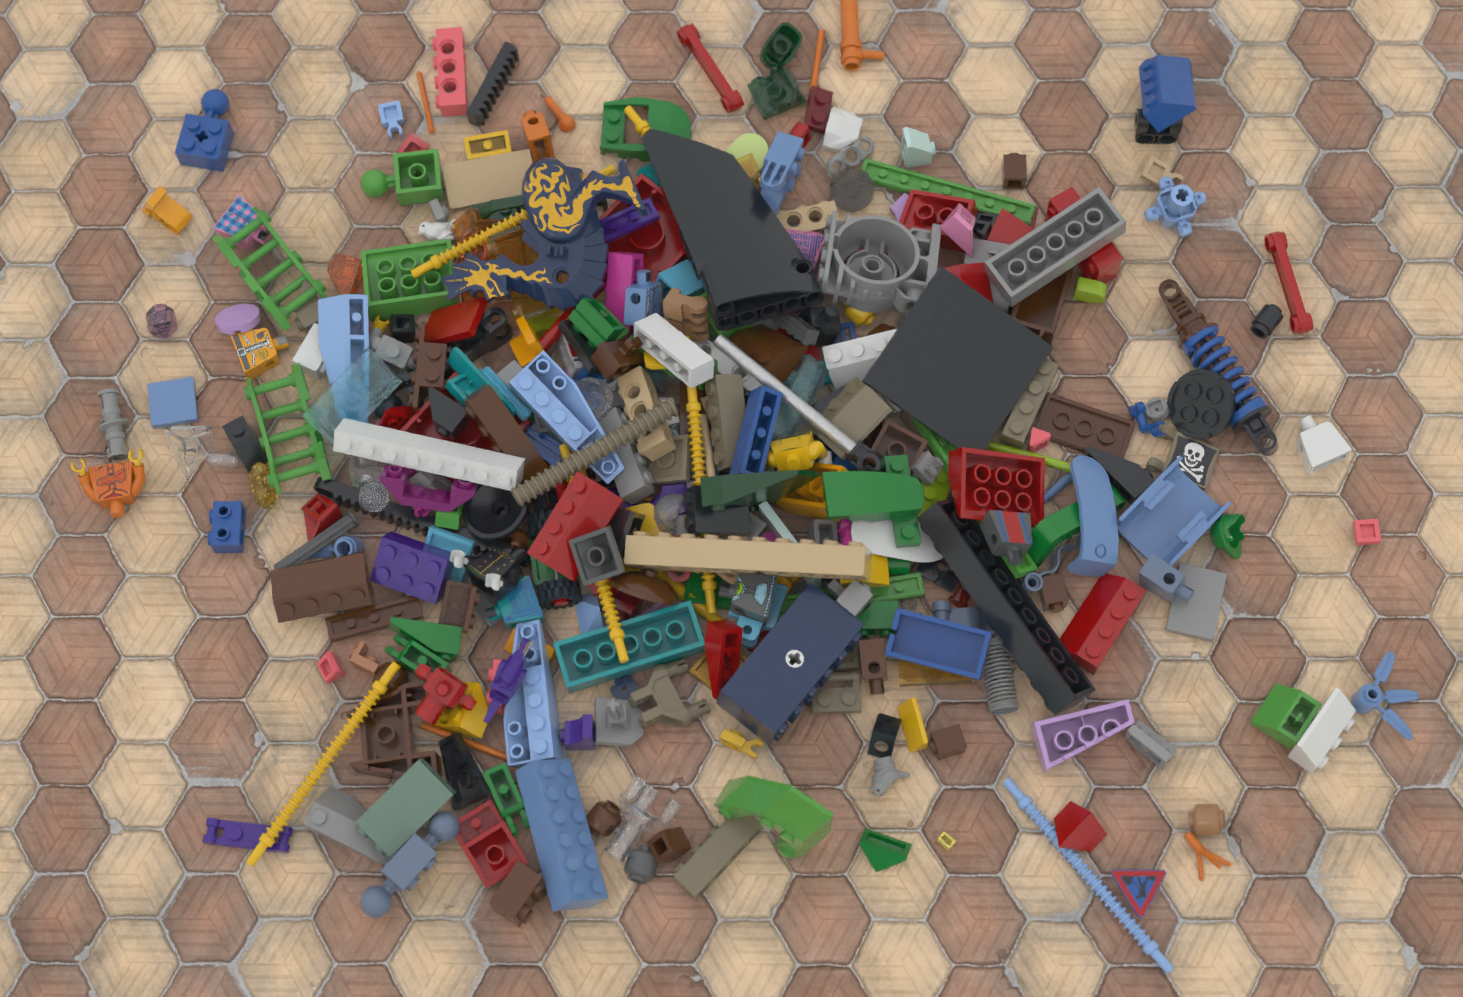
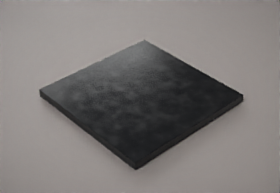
[862,266,1054,450]

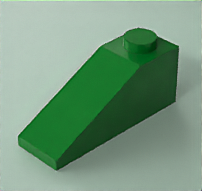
[389,617,462,663]

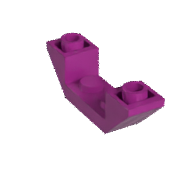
[380,465,478,512]

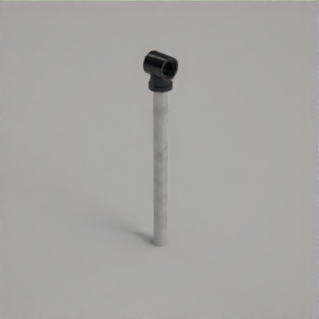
[713,334,885,472]

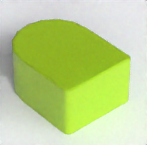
[1073,277,1107,304]

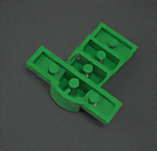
[821,455,924,548]

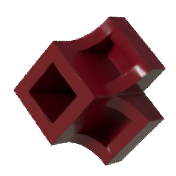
[599,590,644,622]

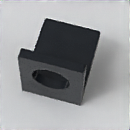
[867,713,902,758]

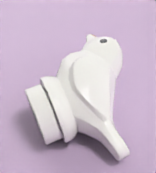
[417,219,457,245]

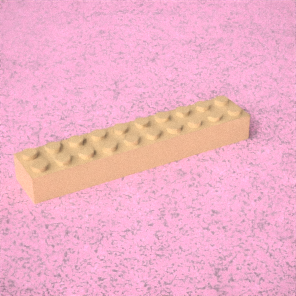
[624,531,872,581]

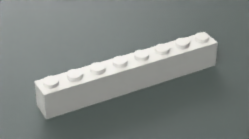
[333,418,525,491]

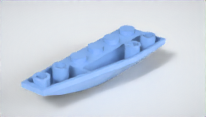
[317,294,369,423]
[509,350,625,485]
[503,619,563,768]

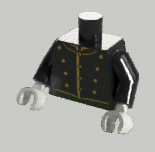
[450,547,526,602]

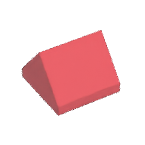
[1028,427,1051,453]
[316,651,346,684]

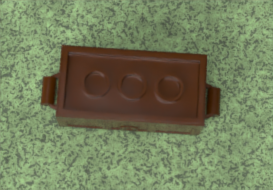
[1011,266,1074,345]

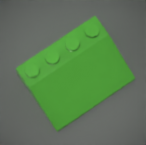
[361,238,460,322]

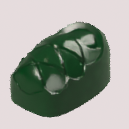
[760,22,802,70]

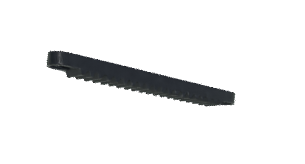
[313,477,531,567]

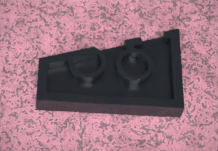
[438,733,492,810]

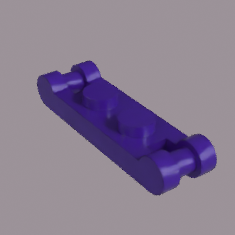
[202,818,293,854]

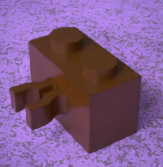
[590,337,645,379]

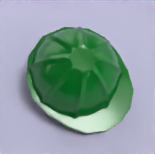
[1210,513,1245,559]

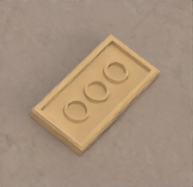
[442,149,532,210]

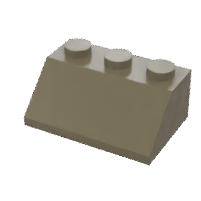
[807,377,892,461]

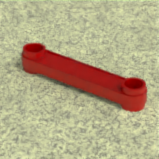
[677,23,744,113]
[1264,231,1313,334]

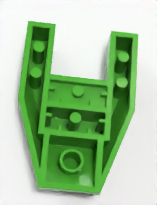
[714,776,834,860]

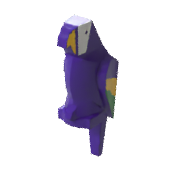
[483,637,532,724]

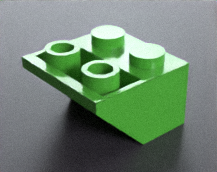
[1250,684,1322,750]

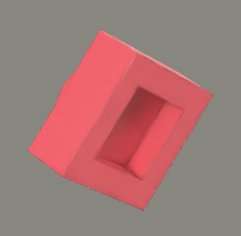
[1352,519,1381,545]

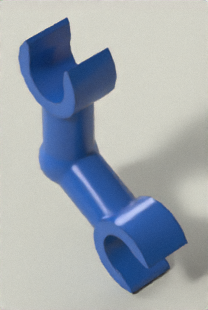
[1129,401,1166,437]

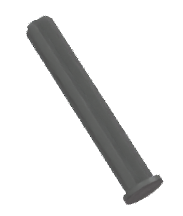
[274,511,359,569]

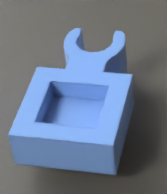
[378,100,405,140]

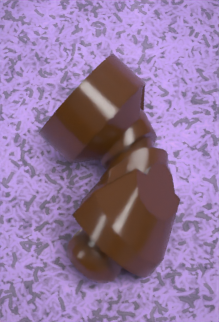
[498,527,530,550]

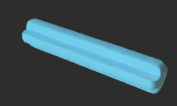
[481,366,532,421]

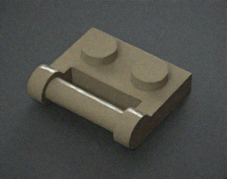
[812,669,861,714]

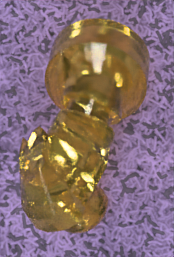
[248,462,279,509]

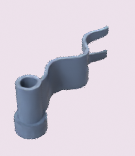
[1019,533,1081,593]
[932,601,997,635]

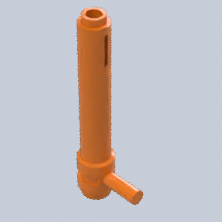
[840,0,884,71]

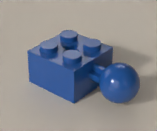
[175,89,234,172]

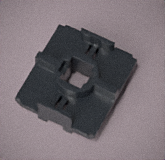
[916,558,959,593]

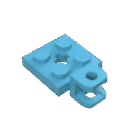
[728,583,788,649]

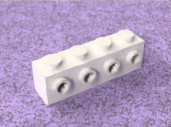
[634,313,714,388]

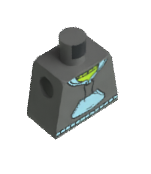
[718,573,777,626]

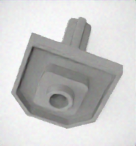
[594,697,643,747]

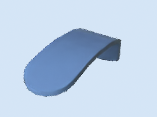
[1067,455,1119,577]

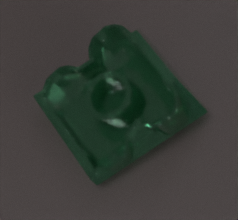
[747,65,807,120]

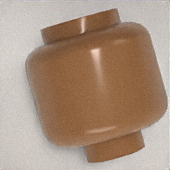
[1188,804,1225,836]

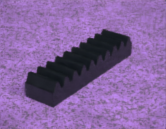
[466,41,519,127]

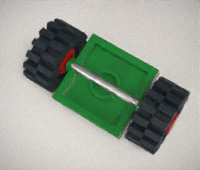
[528,508,582,610]

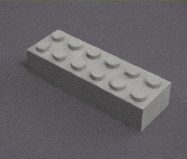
[985,187,1127,307]

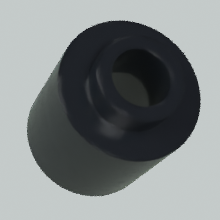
[1250,304,1283,339]

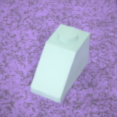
[901,127,936,168]

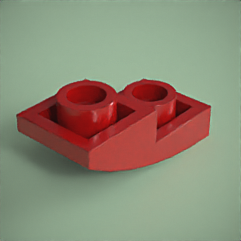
[378,406,421,430]

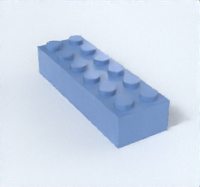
[515,758,608,912]

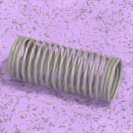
[982,637,1020,715]

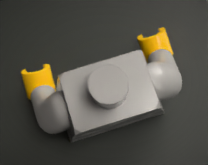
[369,315,417,373]

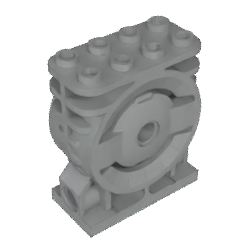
[817,211,941,314]

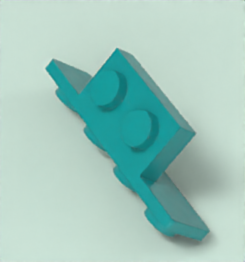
[445,347,516,419]

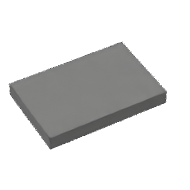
[1165,563,1227,642]

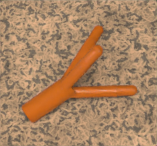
[1184,831,1231,881]

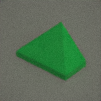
[859,828,912,872]

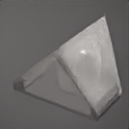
[165,426,214,479]

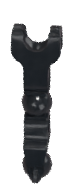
[369,307,513,419]

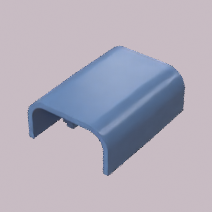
[1117,456,1232,566]

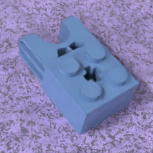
[759,131,805,215]

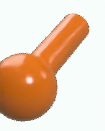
[544,95,576,133]

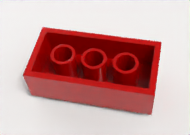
[1045,187,1123,283]

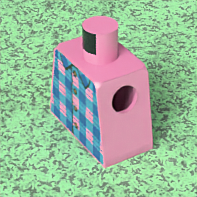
[213,195,272,250]

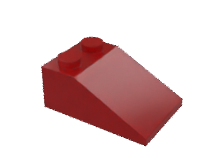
[899,189,978,252]

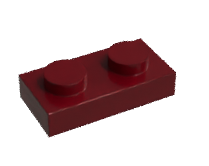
[804,86,833,134]

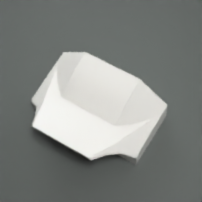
[823,107,863,153]

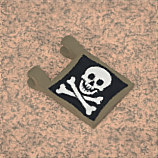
[1146,424,1220,490]

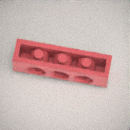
[432,27,468,117]

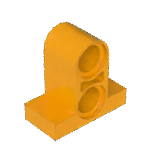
[141,186,193,235]

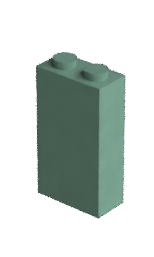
[355,757,456,857]

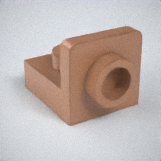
[349,640,380,677]

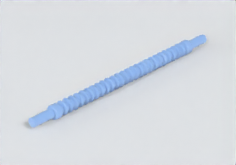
[1002,777,1174,974]

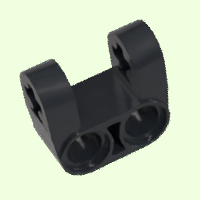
[1134,108,1183,144]

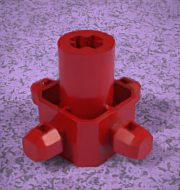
[414,664,477,725]

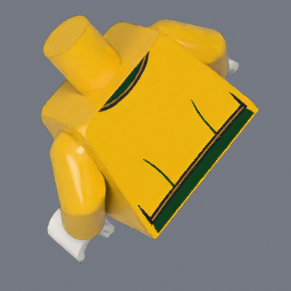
[764,431,832,472]

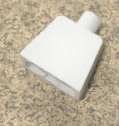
[1296,415,1352,475]

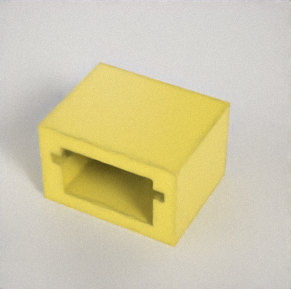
[937,832,956,851]

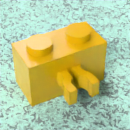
[463,130,512,160]

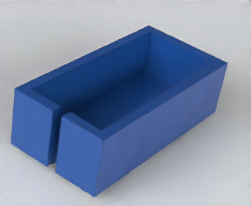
[885,608,992,681]

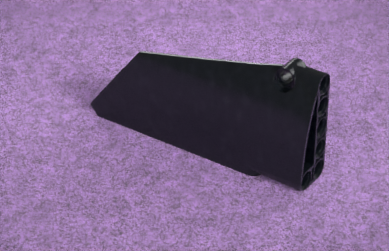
[642,129,824,331]

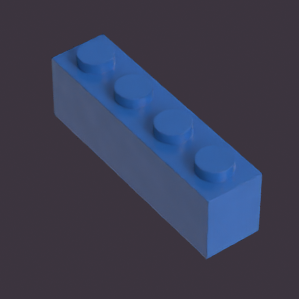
[729,385,783,475]

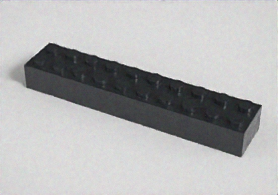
[916,497,1096,715]

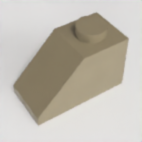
[294,280,319,334]

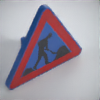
[1111,870,1166,919]

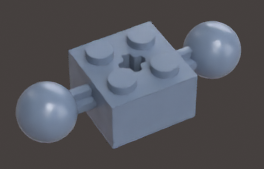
[360,811,460,918]

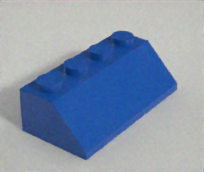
[1139,55,1197,133]

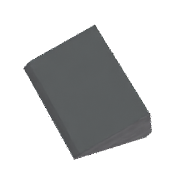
[568,526,625,586]

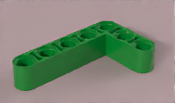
[1027,484,1126,567]

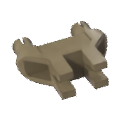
[628,657,711,729]

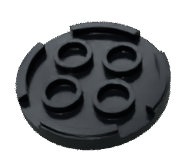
[1167,369,1236,439]

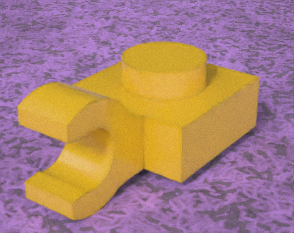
[720,729,764,759]

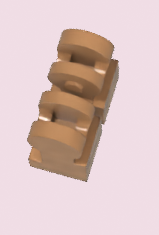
[663,287,709,342]

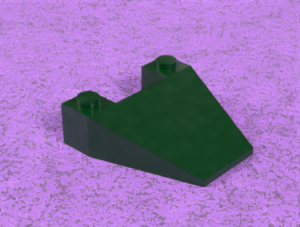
[700,470,819,512]

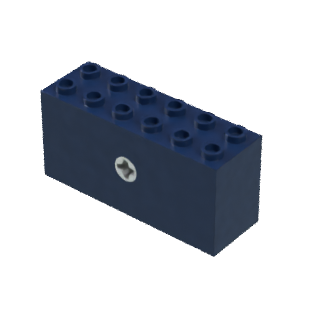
[716,583,864,745]

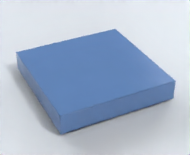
[147,377,199,429]

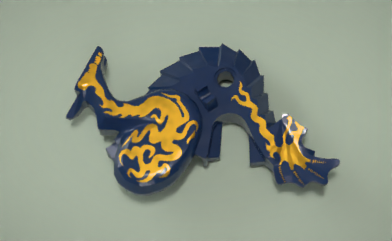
[441,157,649,312]

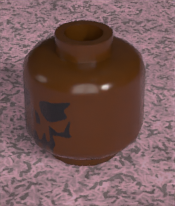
[586,800,622,837]

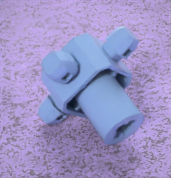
[1144,176,1206,238]

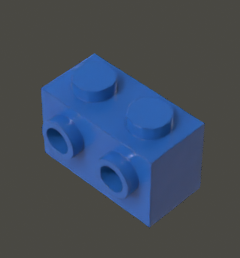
[208,501,246,553]

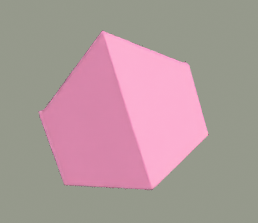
[939,203,976,258]

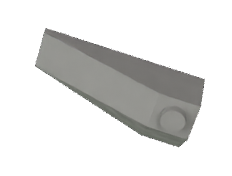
[303,786,403,866]

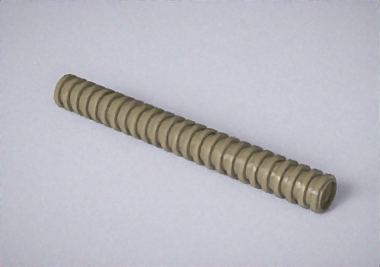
[511,397,678,507]

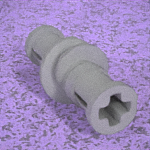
[97,388,128,461]

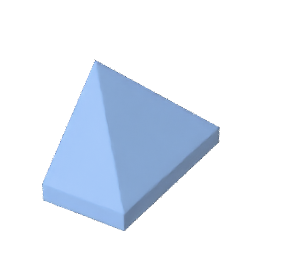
[575,593,604,634]

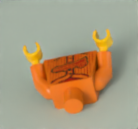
[71,449,146,518]

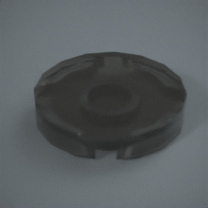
[830,167,875,212]

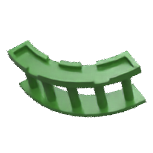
[212,206,328,331]
[244,363,332,495]

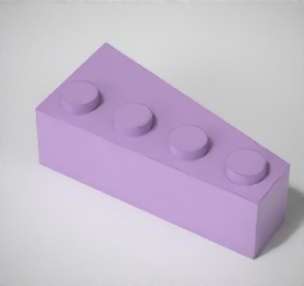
[1031,699,1135,773]

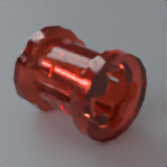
[948,580,971,608]

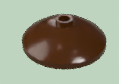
[609,568,680,605]

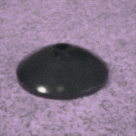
[462,482,530,540]

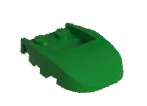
[600,97,691,162]

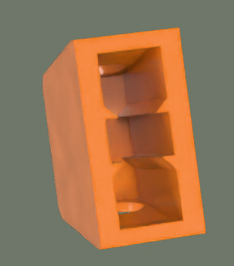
[521,110,555,163]

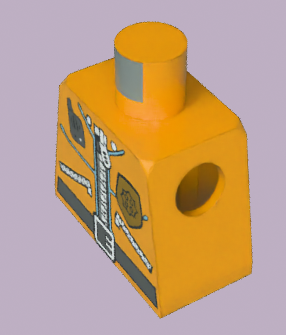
[230,328,290,380]

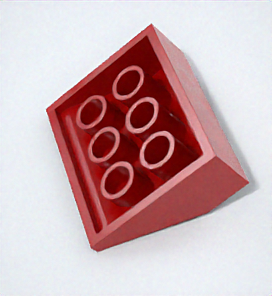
[948,447,1045,527]

